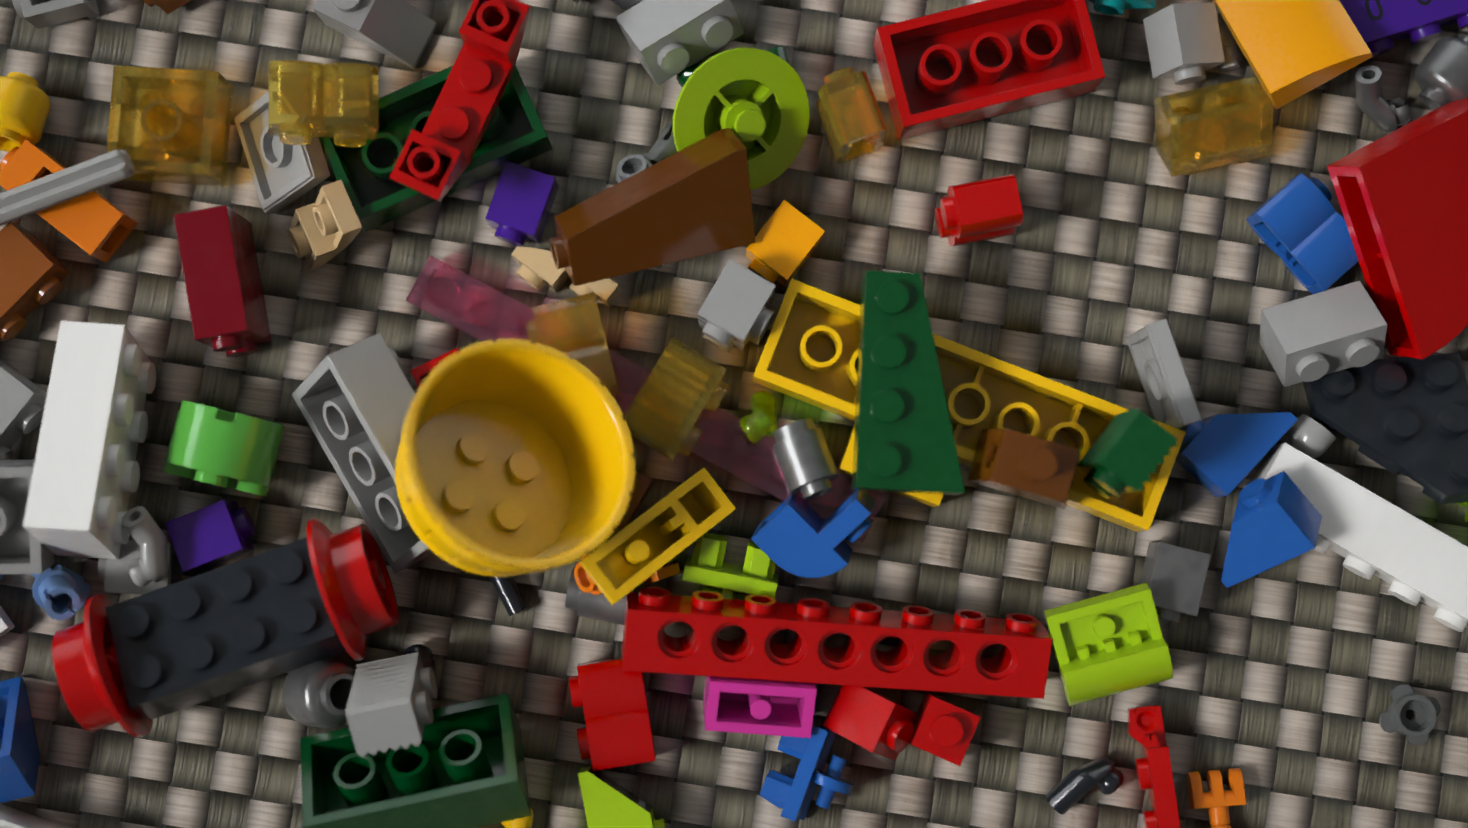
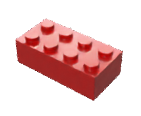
[873,0,1106,140]

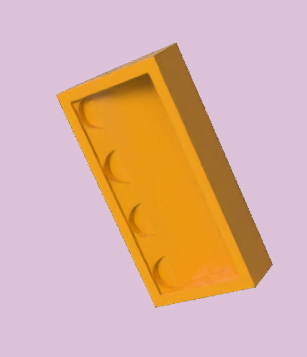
[1212,0,1372,109]

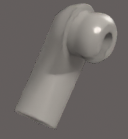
[122,506,167,586]

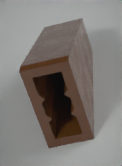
[550,128,755,286]

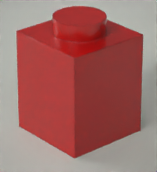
[823,685,918,761]
[909,692,981,766]

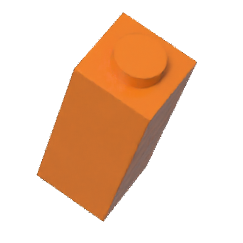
[0,140,138,263]

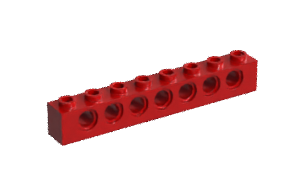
[621,587,1052,699]

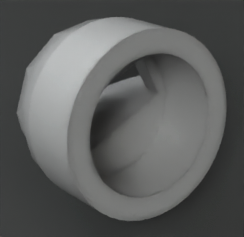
[1288,414,1336,458]

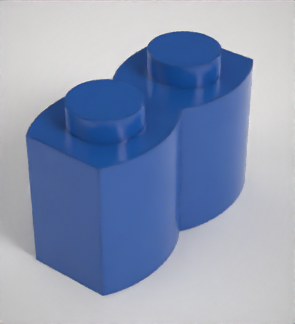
[1246,173,1358,294]

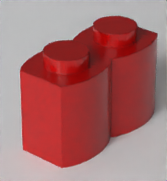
[935,174,1023,247]
[569,657,656,771]

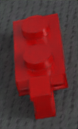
[1127,704,1180,828]

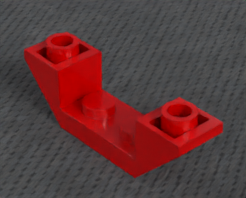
[389,0,531,202]

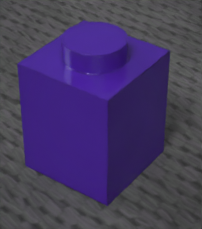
[485,161,559,247]
[165,500,256,572]

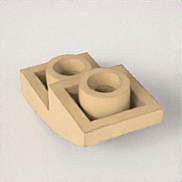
[287,180,362,270]
[511,246,621,307]

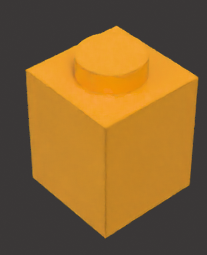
[746,200,825,287]

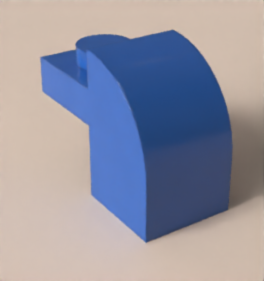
[751,490,876,578]

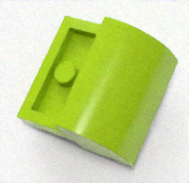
[1044,583,1173,706]

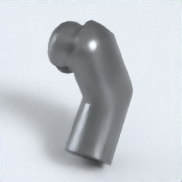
[1355,65,1411,132]

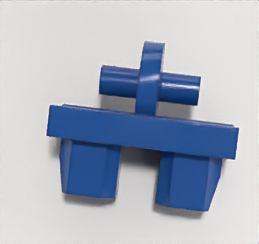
[760,726,854,822]

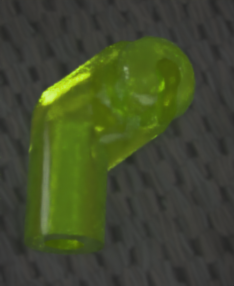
[739,390,777,443]

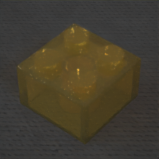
[106,65,233,186]

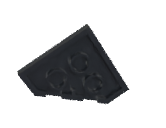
[1303,353,1468,504]

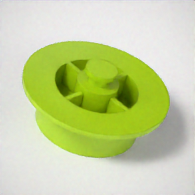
[673,47,810,190]

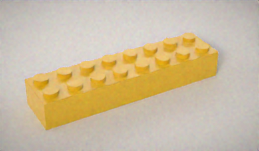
[752,278,1186,532]

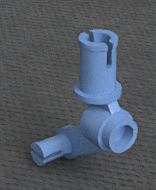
[0,565,91,620]

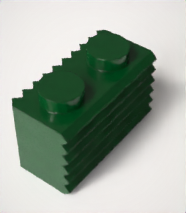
[1078,408,1177,499]

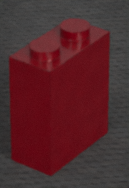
[173,205,272,357]

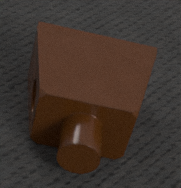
[967,428,1080,509]

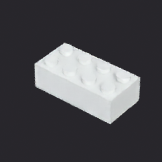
[23,321,156,559]

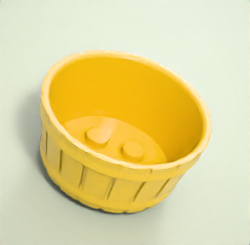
[395,338,635,577]

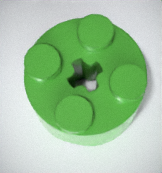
[163,400,284,497]

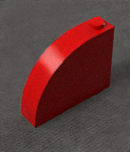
[1327,98,1468,360]

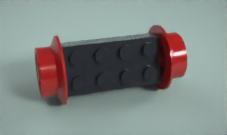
[52,518,399,738]

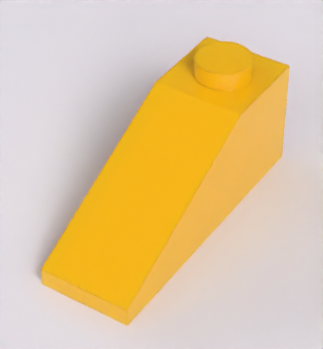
[579,467,736,605]

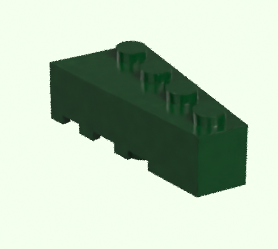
[852,270,965,495]

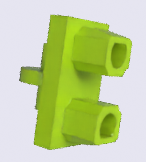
[682,532,779,600]

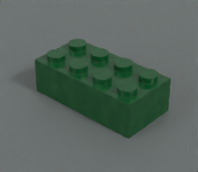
[315,65,553,232]
[300,693,531,828]

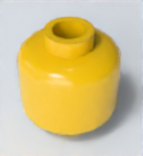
[0,72,51,152]

